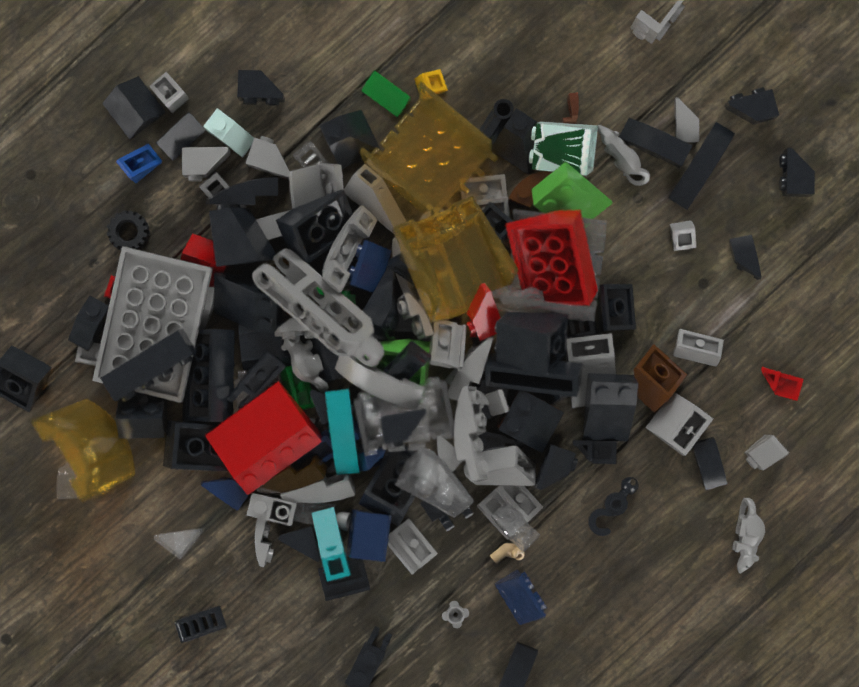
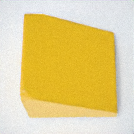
[415,69,448,99]

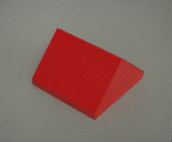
[181,234,230,287]

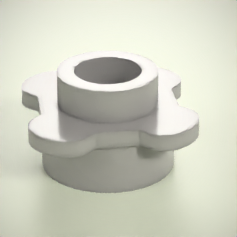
[442,601,469,628]

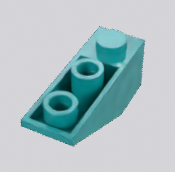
[312,507,351,581]

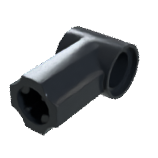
[477,99,514,145]

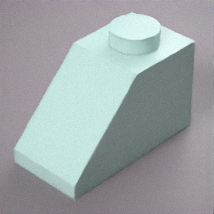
[203,108,254,158]

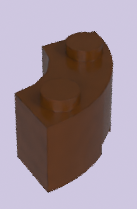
[508,171,552,210]

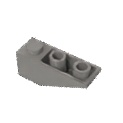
[344,164,407,235]

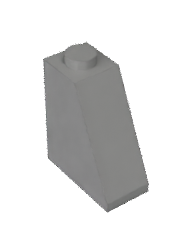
[464,446,536,486]

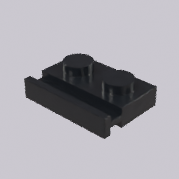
[318,559,371,601]

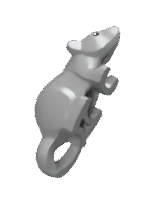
[598,125,650,186]
[281,336,329,393]
[732,498,765,574]

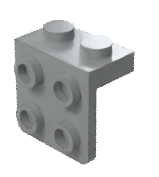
[630,0,685,44]
[289,163,344,209]

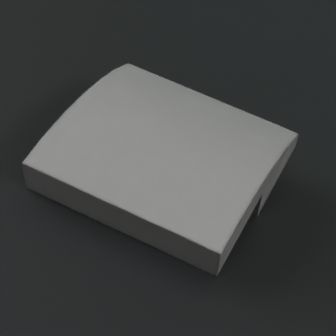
[459,174,510,225]
[477,485,543,540]

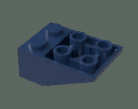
[494,569,547,625]

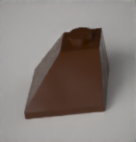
[633,344,687,413]

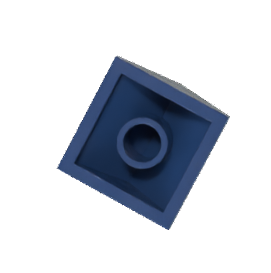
[346,509,391,562]

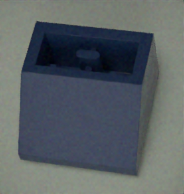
[348,240,392,294]

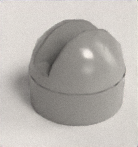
[336,511,351,531]

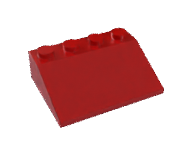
[506,210,598,305]
[205,381,322,495]

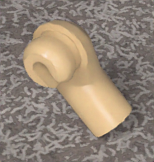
[490,543,525,564]

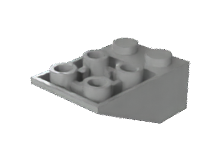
[566,333,616,408]

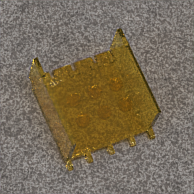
[360,82,498,227]

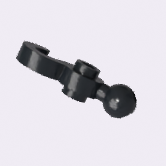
[588,477,639,536]

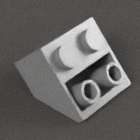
[645,392,713,456]

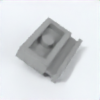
[428,318,467,370]
[388,518,438,575]

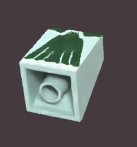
[529,122,598,175]

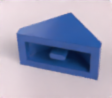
[116,144,162,184]

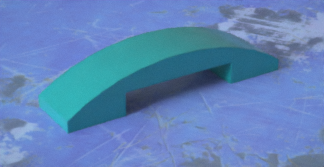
[326,389,360,475]

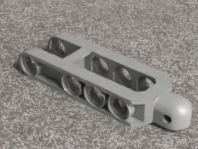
[252,249,384,367]

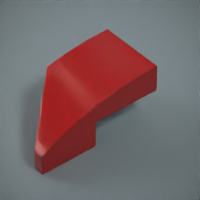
[761,367,804,401]

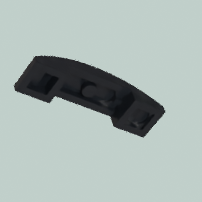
[668,122,735,210]

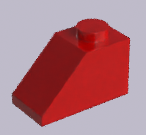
[466,283,501,341]

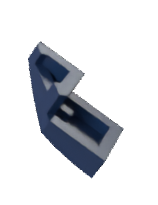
[201,476,249,511]

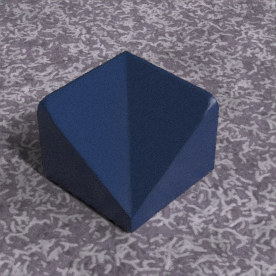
[357,447,386,471]

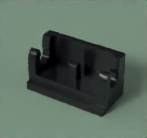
[383,340,432,381]

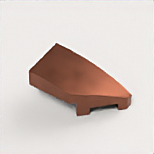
[561,92,579,124]

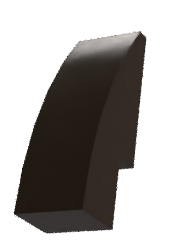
[254,453,328,494]

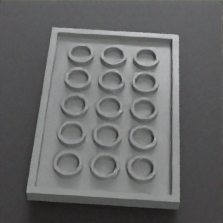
[93,246,213,403]

